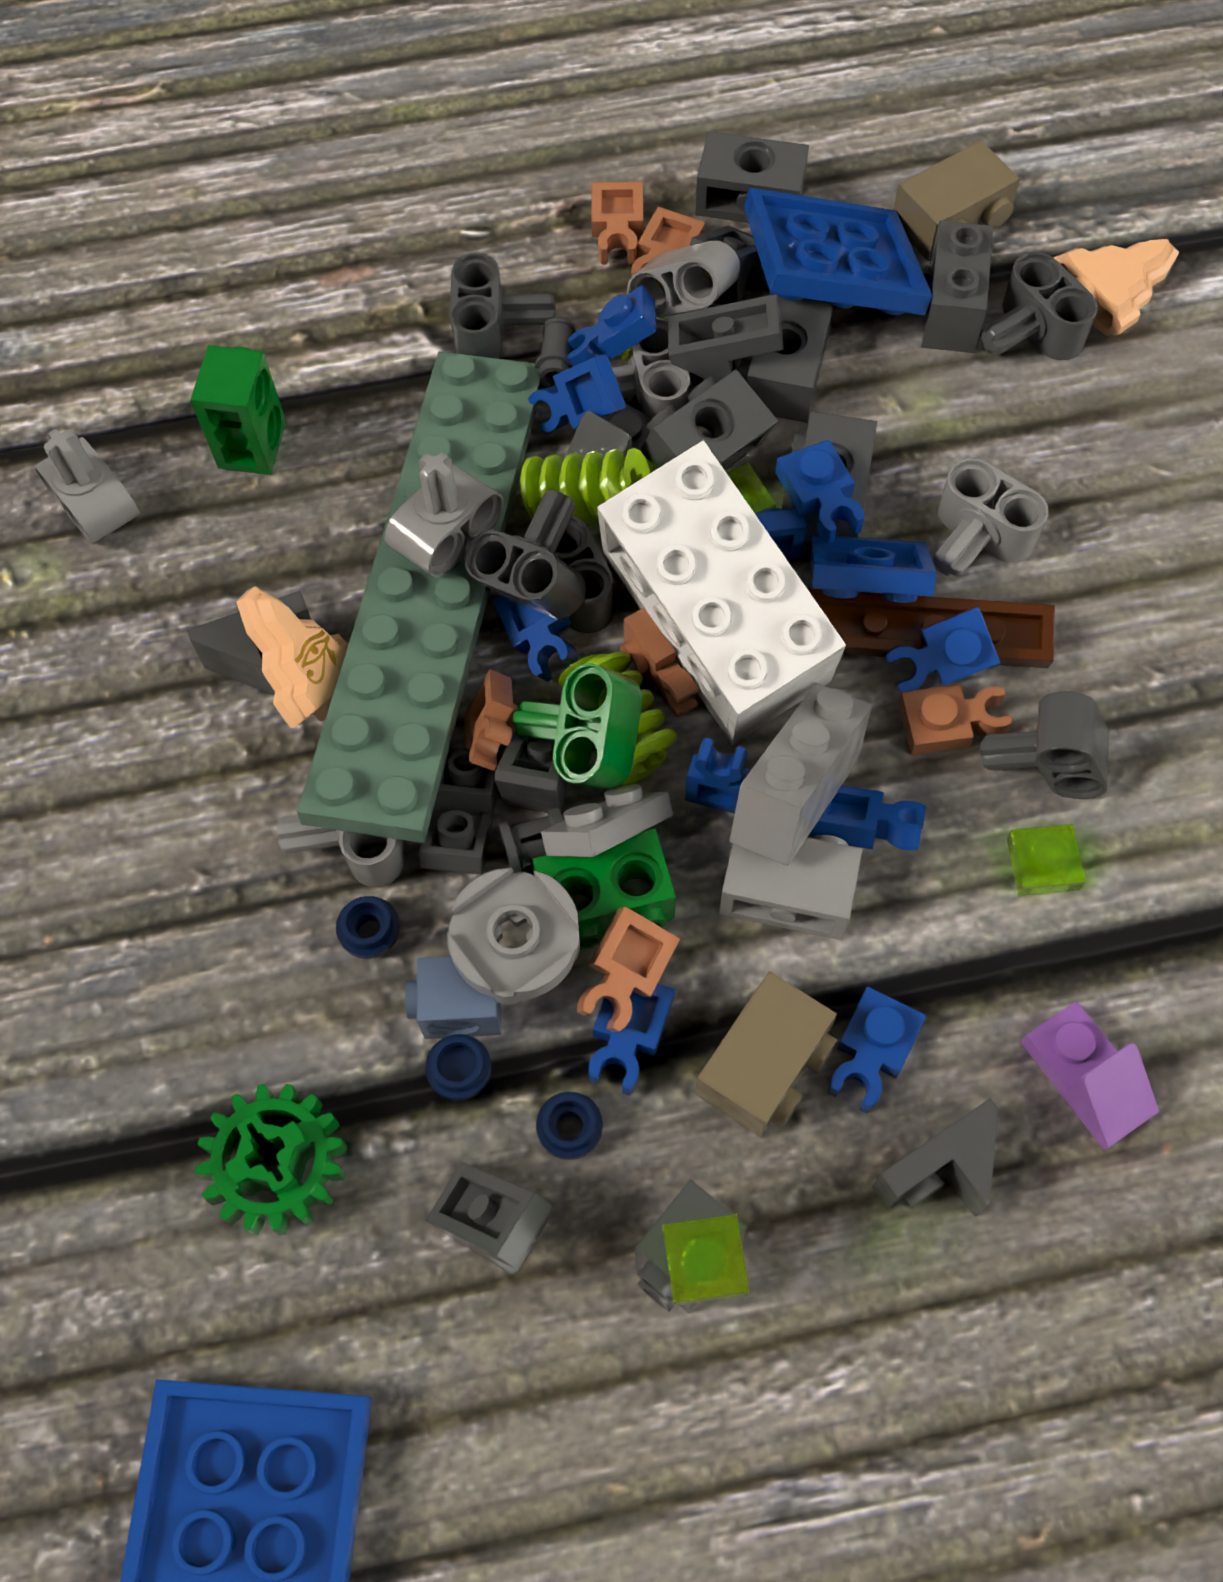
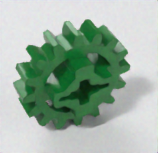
[195,1084,347,1236]

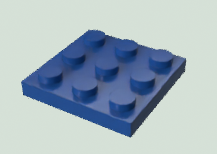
[744,187,933,315]
[120,1379,373,1582]

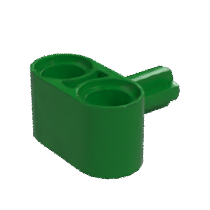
[513,663,642,790]

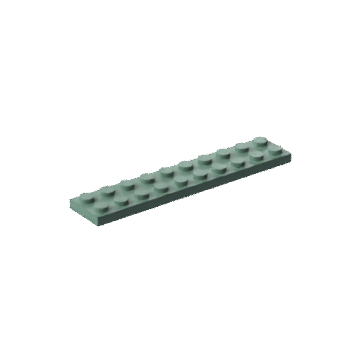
[297,351,543,843]

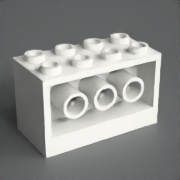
[597,440,846,745]

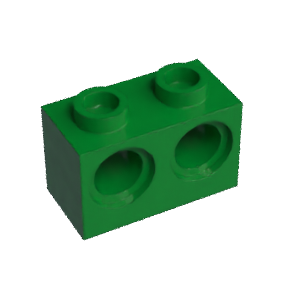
[190,345,286,475]
[532,828,676,950]

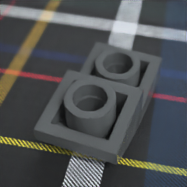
[419,747,501,875]

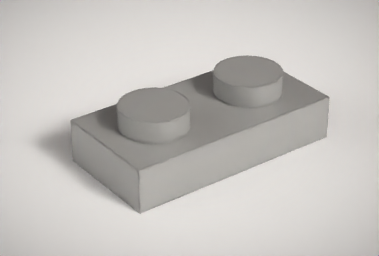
[541,784,673,857]

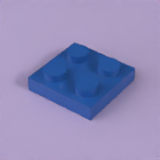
[809,534,936,603]

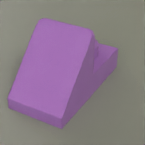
[1021,1001,1159,1151]

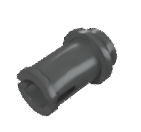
[535,317,577,388]

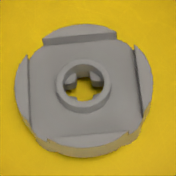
[447,868,580,1005]

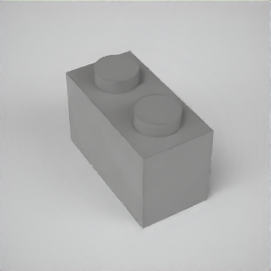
[719,835,863,940]

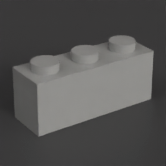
[729,683,872,866]

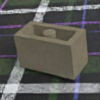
[893,140,1020,262]
[695,971,838,1138]

